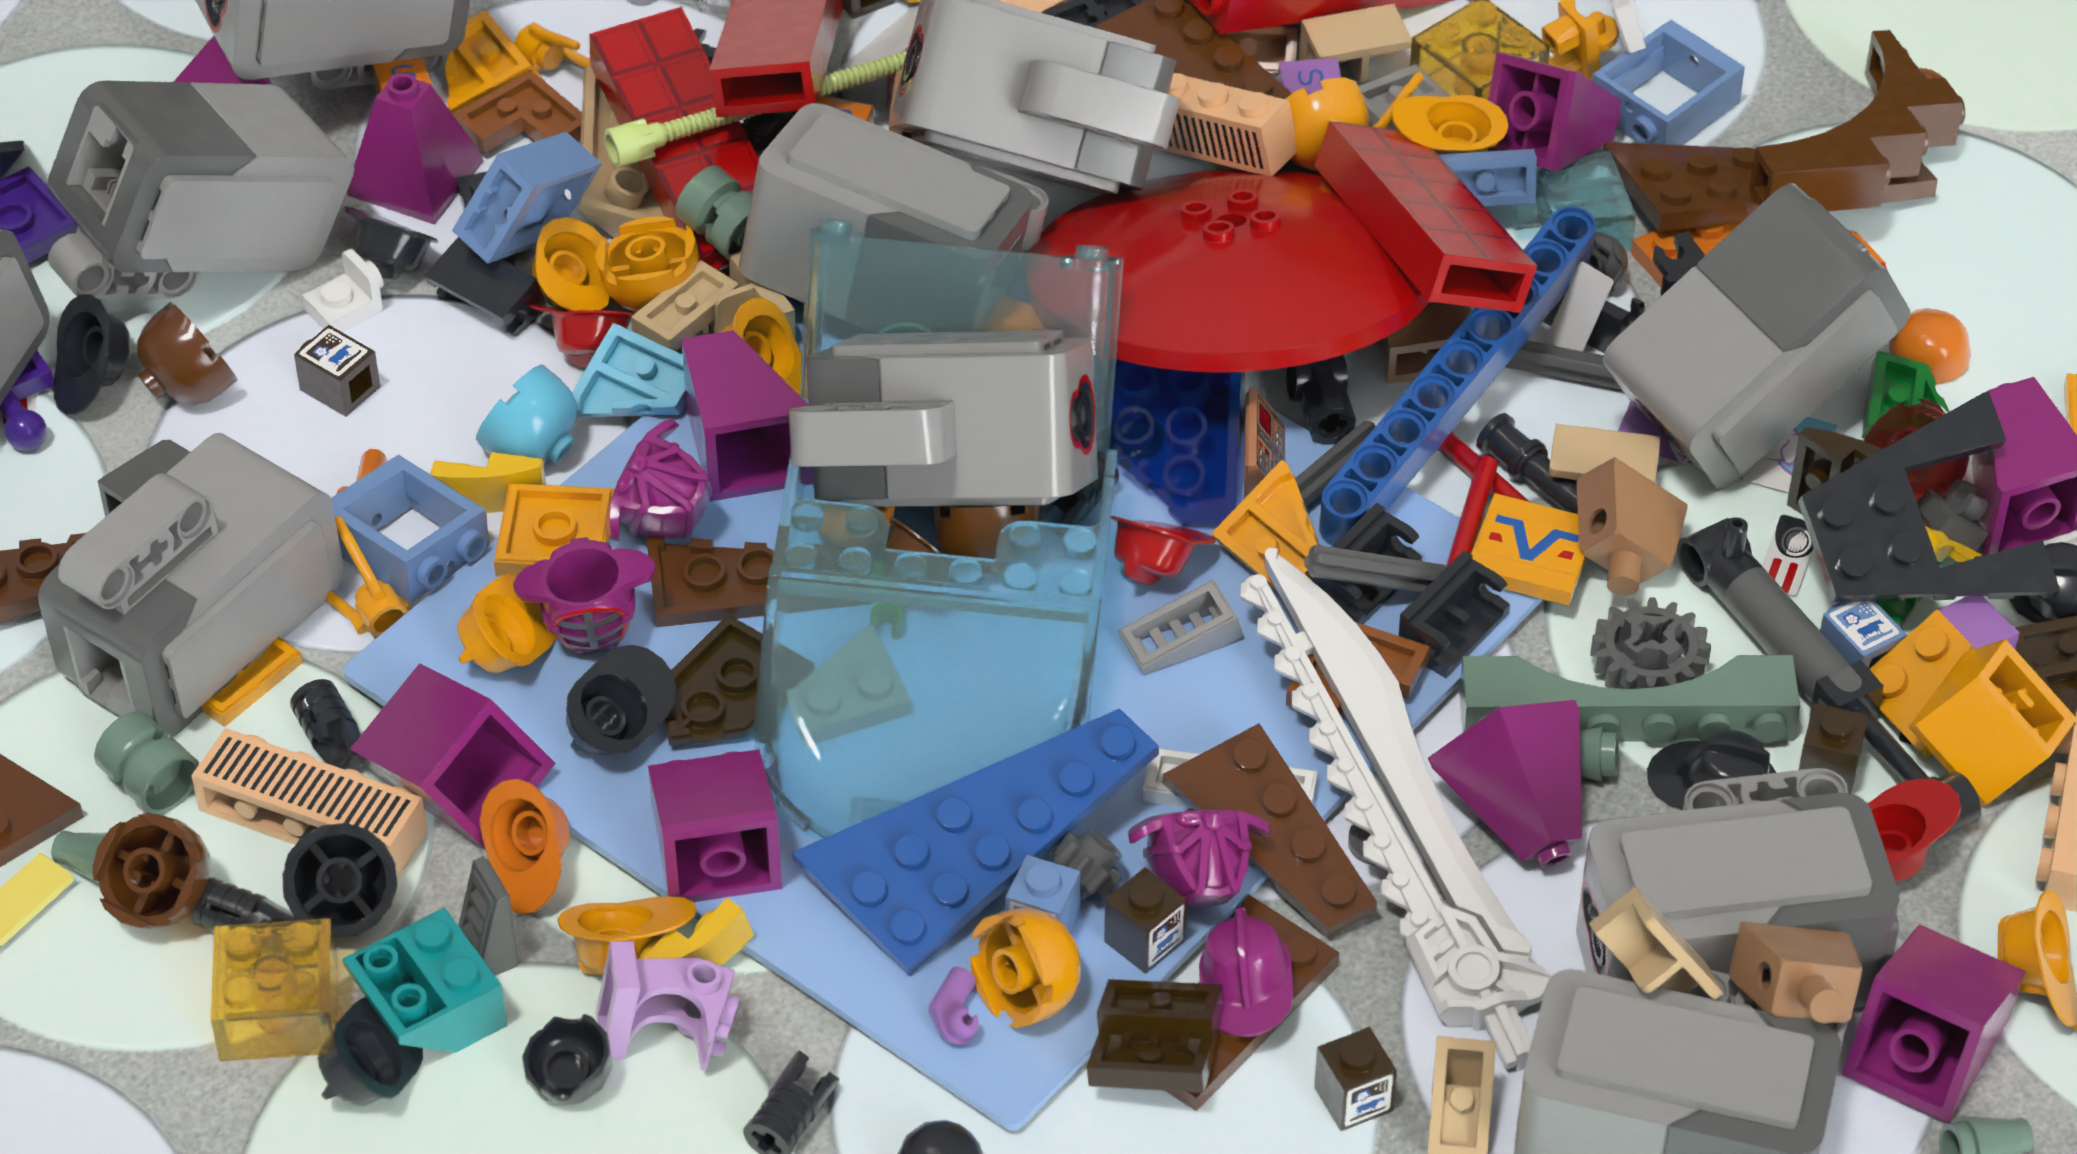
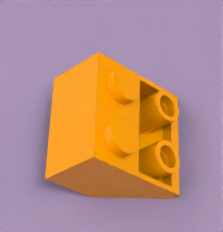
[1909,639,2077,806]

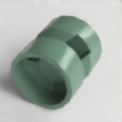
[675,165,752,260]
[94,711,199,814]

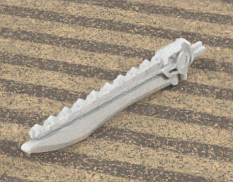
[1240,547,1551,1071]

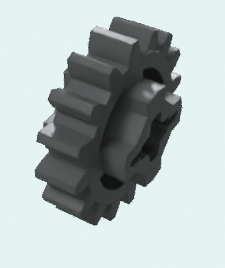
[1590,597,1711,689]

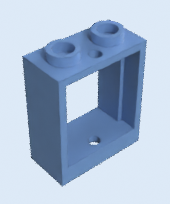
[1592,19,1745,145]
[452,132,602,263]
[331,454,489,603]

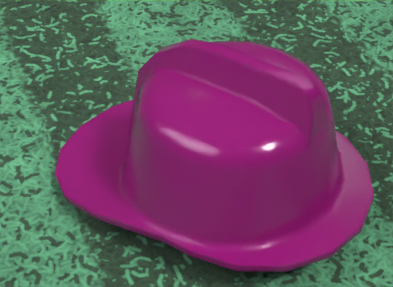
[1199,907,1294,1037]

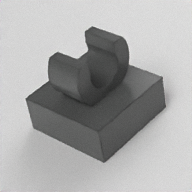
[1917,478,1989,551]

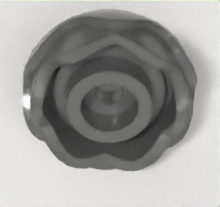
[1589,231,1628,293]

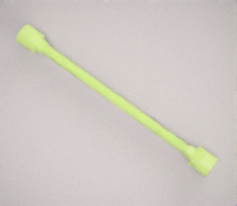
[604,51,907,168]

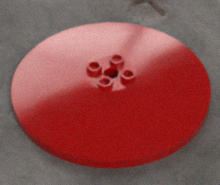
[1026,170,1429,372]

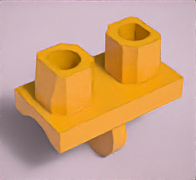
[1541,0,1619,81]

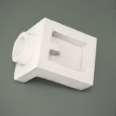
[302,248,384,332]

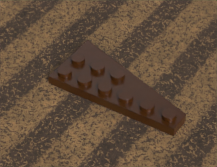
[1601,142,1938,232]

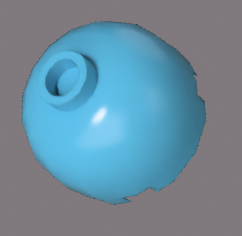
[476,364,577,464]

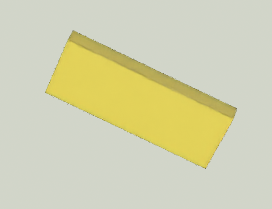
[0,853,74,947]

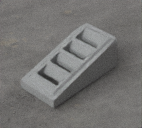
[1118,579,1244,675]

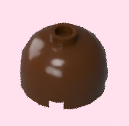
[137,302,238,405]
[933,505,1041,577]
[92,813,212,929]

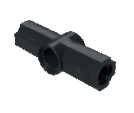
[1286,355,1356,444]

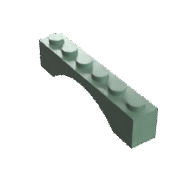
[1459,655,1800,743]

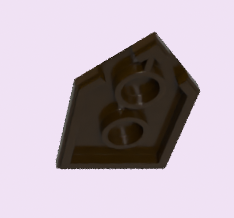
[665,614,815,746]

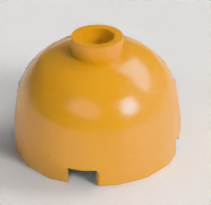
[1285,78,1371,171]
[595,216,700,312]
[970,907,1081,1028]

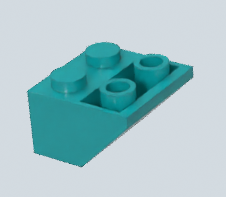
[342,907,507,1052]

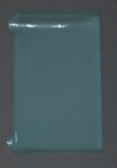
[799,219,1124,452]

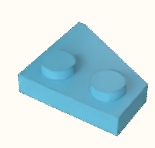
[572,323,687,417]

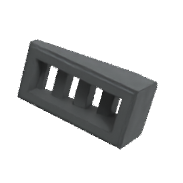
[458,856,519,976]

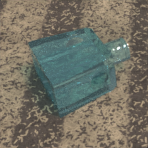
[1510,151,1636,252]

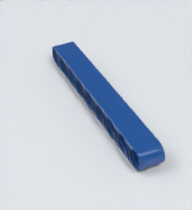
[1319,206,1596,546]

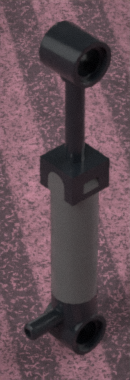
[1677,517,1981,843]

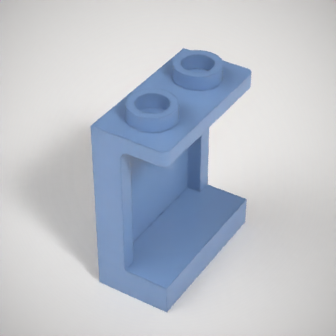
[1438,149,1537,206]

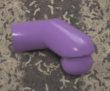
[928,967,979,1045]

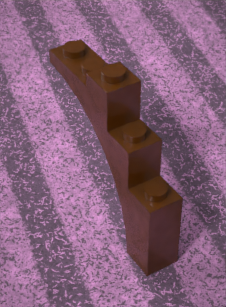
[1749,30,1966,211]

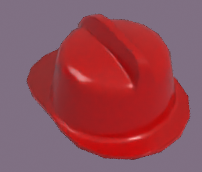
[529,305,634,368]
[1110,516,1216,585]
[1868,779,1961,882]

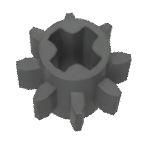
[1052,829,1123,900]

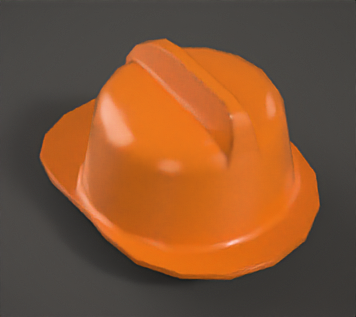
[480,779,570,914]

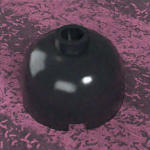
[282,823,398,937]

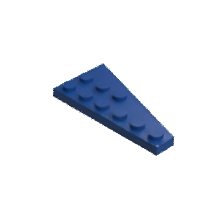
[791,708,1159,976]

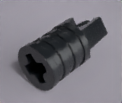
[290,679,363,770]
[193,877,302,951]

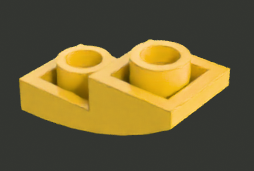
[430,452,546,513]
[639,897,755,966]

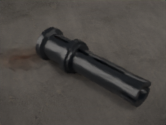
[1476,413,1578,514]

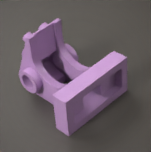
[595,941,740,1070]

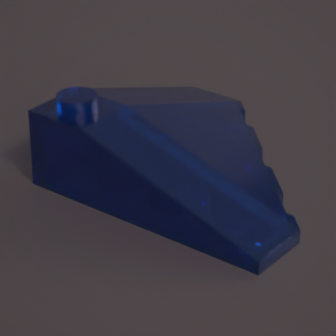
[1034,329,1246,528]

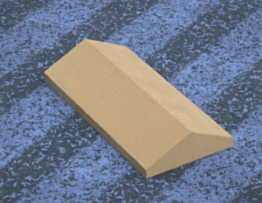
[578,66,664,238]

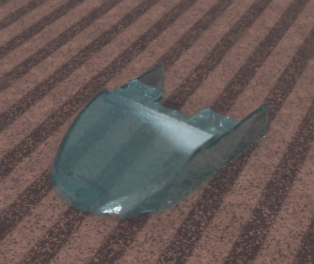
[754,449,1118,838]

